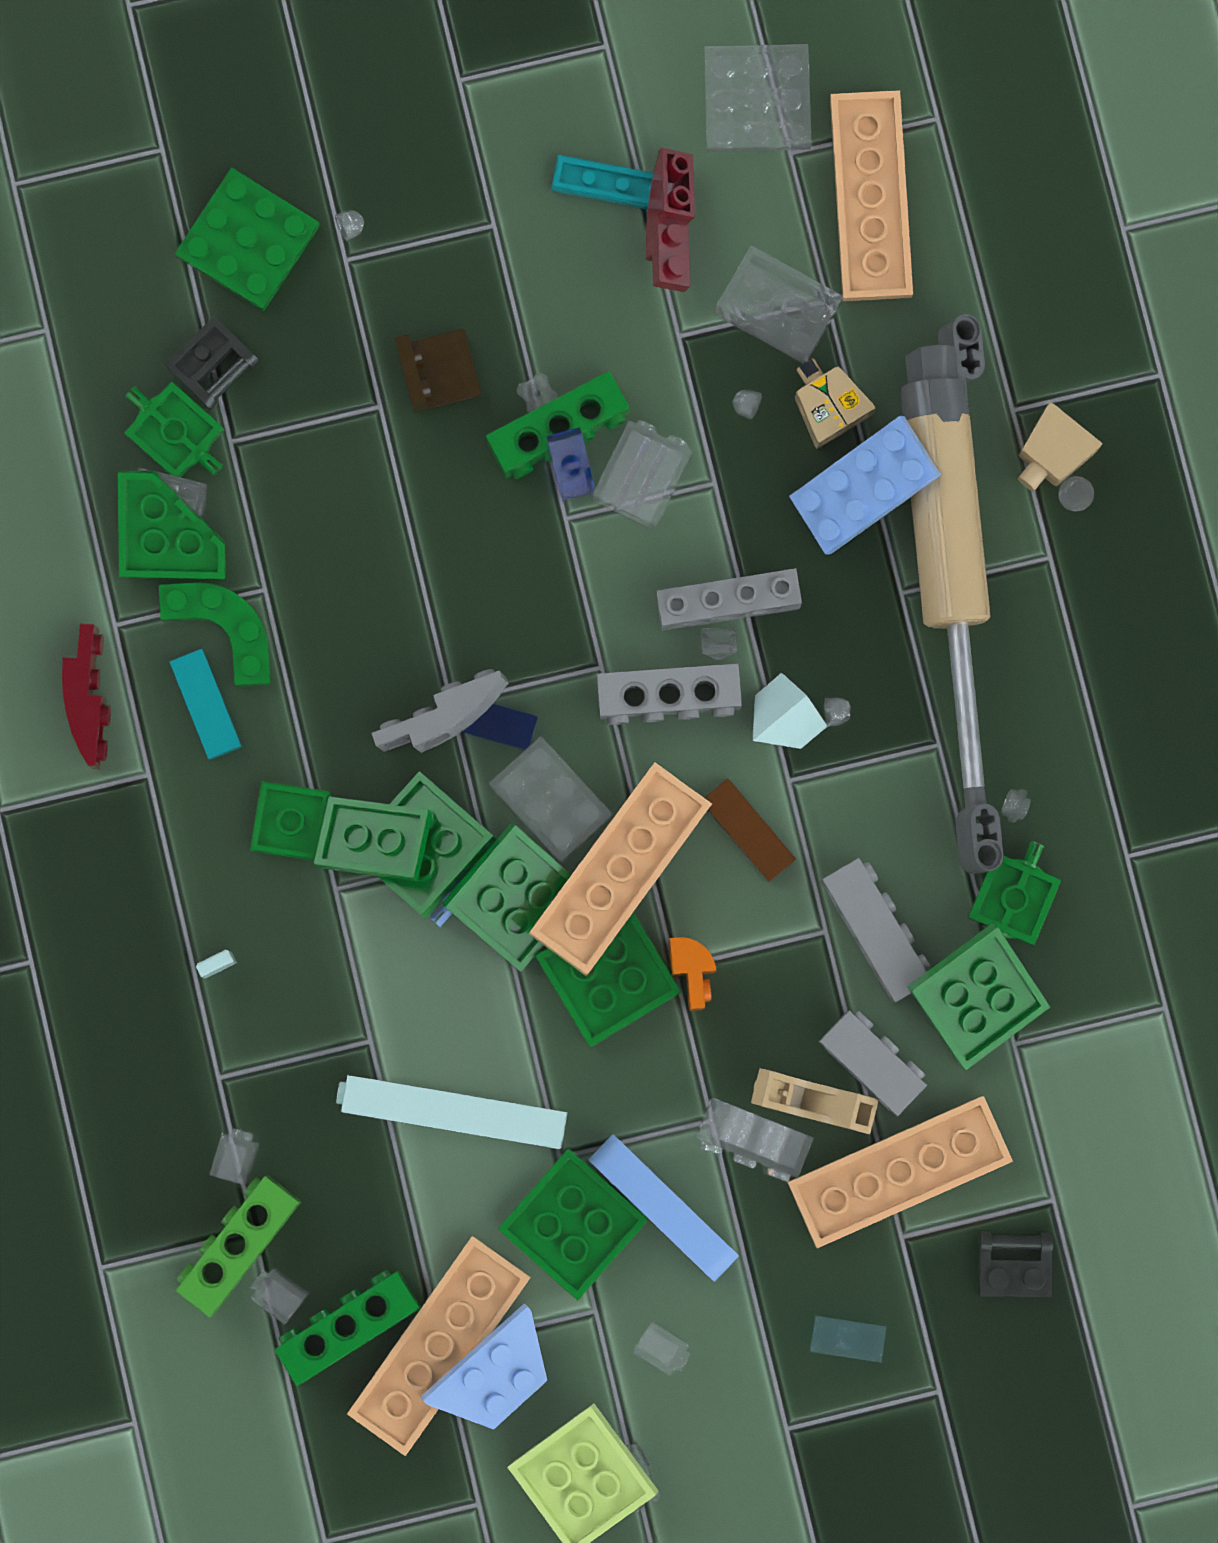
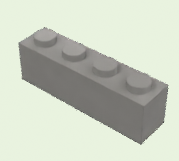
[820,858,931,1004]

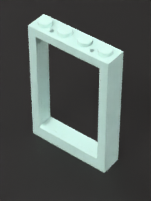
[336,1075,568,1149]

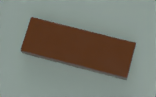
[705,778,796,882]

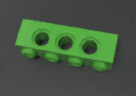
[176,1175,302,1318]

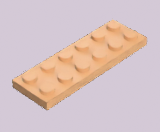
[830,90,913,301]
[529,762,712,976]
[787,1096,1013,1248]
[347,1236,531,1456]

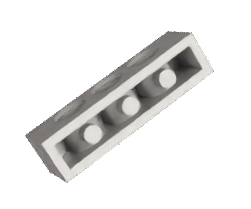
[656,568,802,631]
[597,664,742,725]

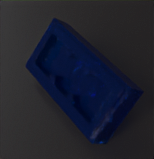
[546,428,596,501]
[461,704,538,751]

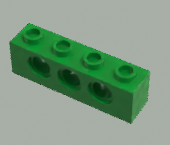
[486,371,630,479]
[274,1269,421,1386]

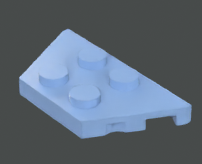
[421,1303,547,1429]

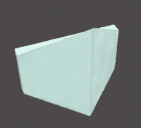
[753,673,827,749]

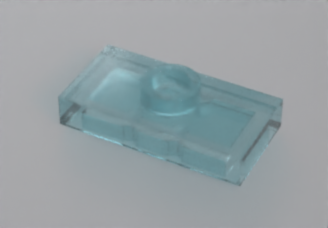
[810,1315,887,1363]

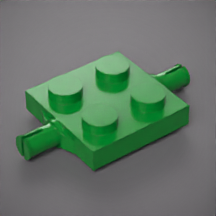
[124,382,225,481]
[968,841,1061,946]

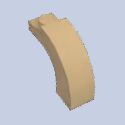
[751,1068,879,1134]

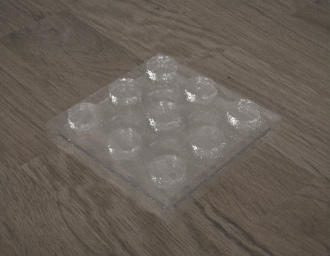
[704,44,811,152]

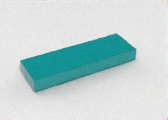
[551,155,654,209]
[170,649,242,760]

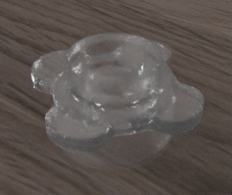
[517,373,558,413]

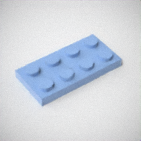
[789,416,941,554]

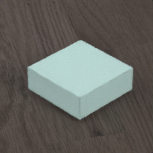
[196,950,237,978]

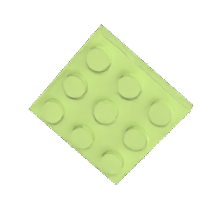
[507,1403,659,1543]

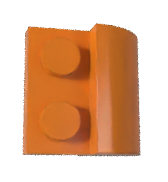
[669,937,716,1011]

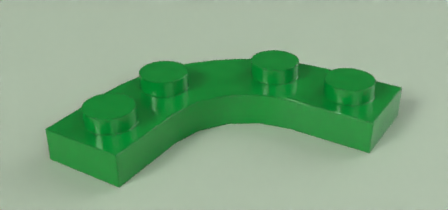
[159,583,271,687]

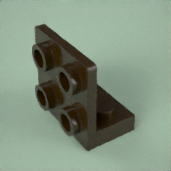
[395,329,481,413]

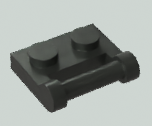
[165,316,260,410]
[979,1231,1053,1297]

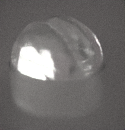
[335,210,364,241]
[732,389,762,420]
[824,698,851,726]

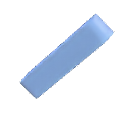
[588,1134,739,1282]

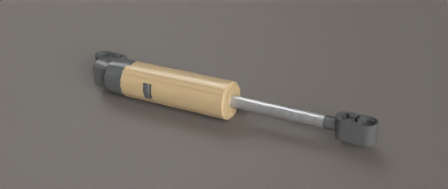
[900,314,1003,874]

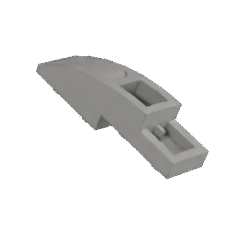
[372,669,508,753]

